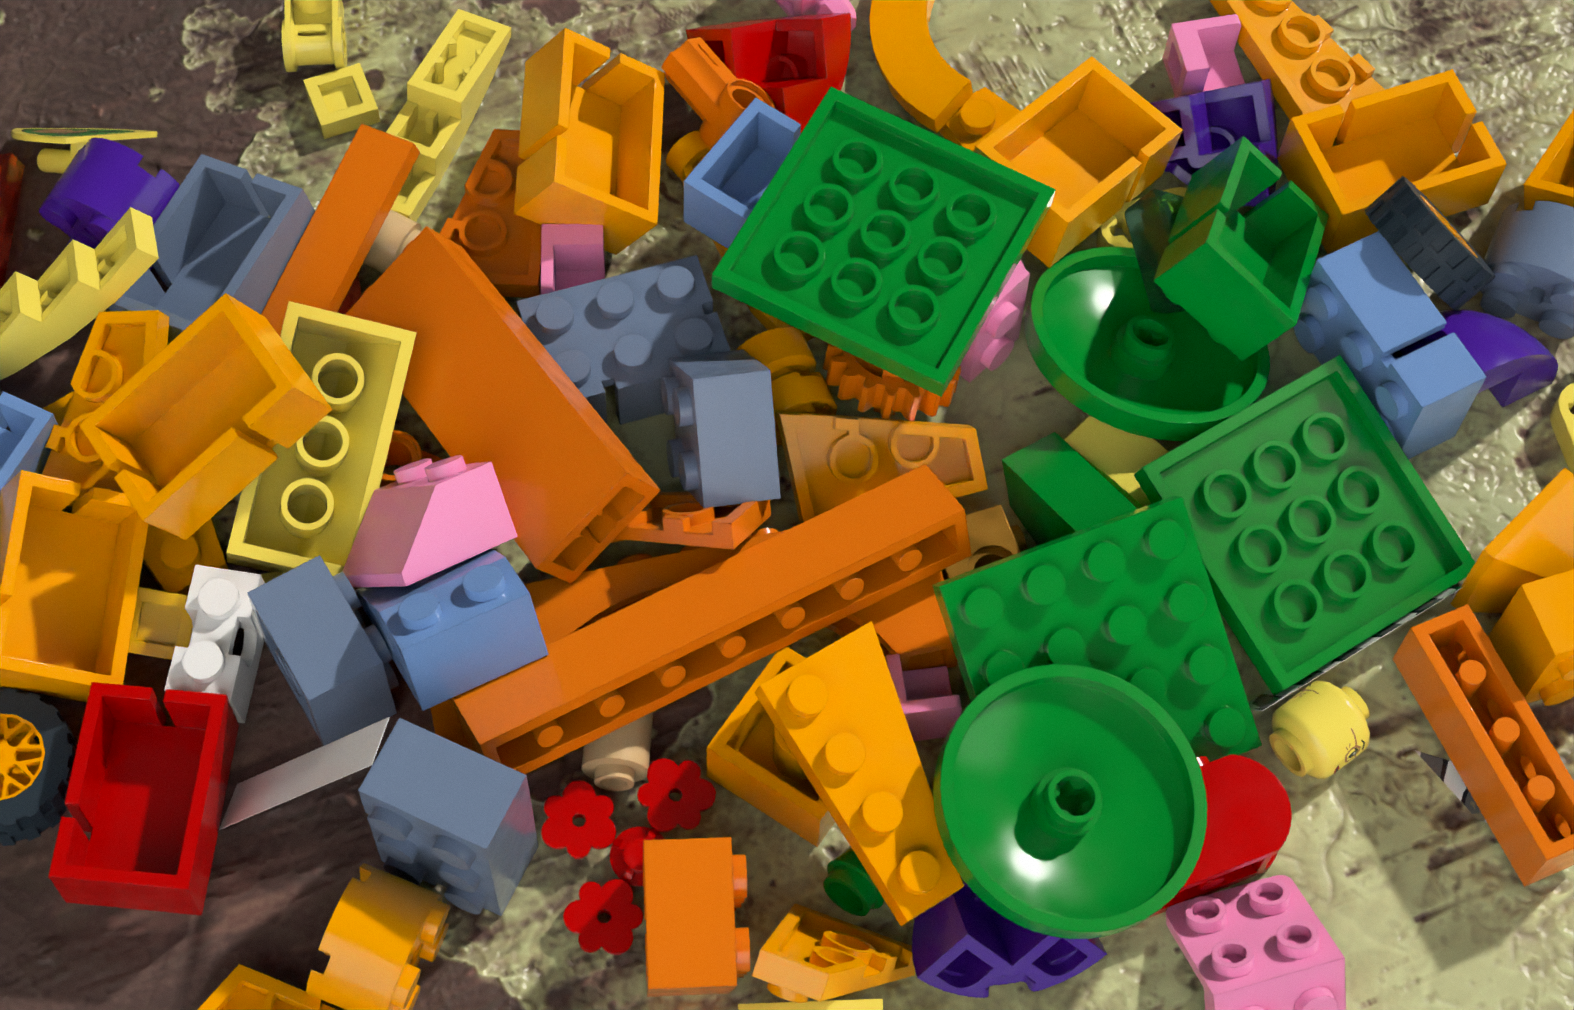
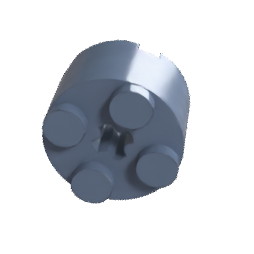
[1480,201,1574,339]

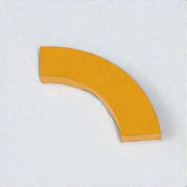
[869,0,973,133]

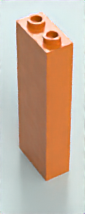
[345,226,661,584]

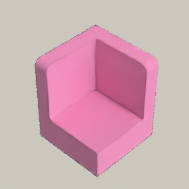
[1163,14,1245,97]
[541,224,605,295]
[885,654,962,741]

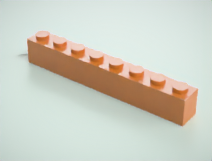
[451,464,972,774]

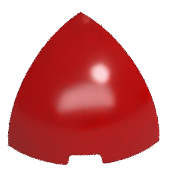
[686,13,851,133]

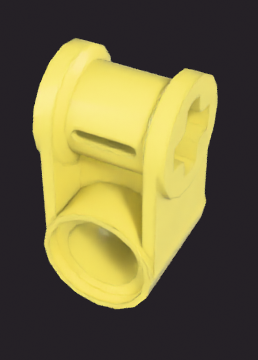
[281,0,347,72]

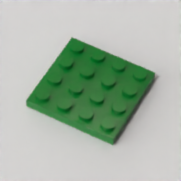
[712,87,1056,397]
[1134,355,1475,696]
[932,496,1262,762]

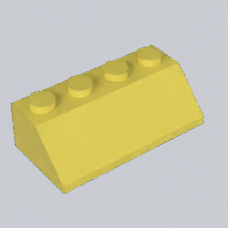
[226,301,417,576]

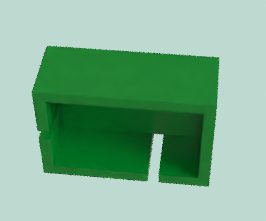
[1153,136,1329,361]

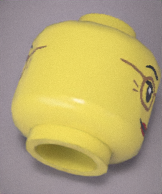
[1269,680,1370,779]

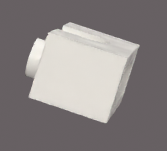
[164,565,265,723]

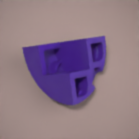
[1149,79,1278,207]
[1400,309,1558,408]
[912,877,1107,998]

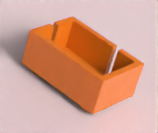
[643,837,750,997]

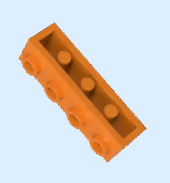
[1393,604,1574,887]

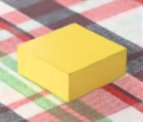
[303,63,380,139]

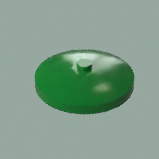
[1024,247,1270,441]
[933,664,1207,939]

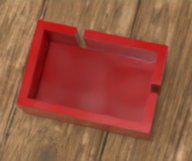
[48,682,239,916]

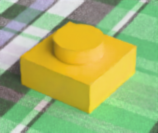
[128,587,193,660]

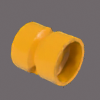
[736,326,837,445]

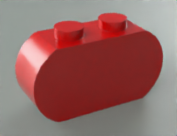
[1147,754,1292,919]

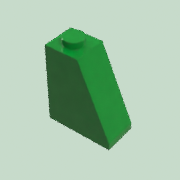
[1001,432,1138,546]

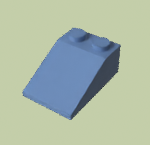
[355,548,549,711]

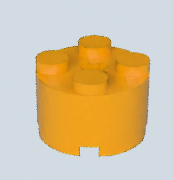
[306,863,450,1010]

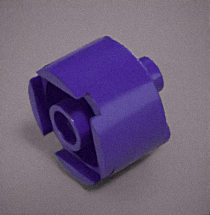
[39,138,180,271]

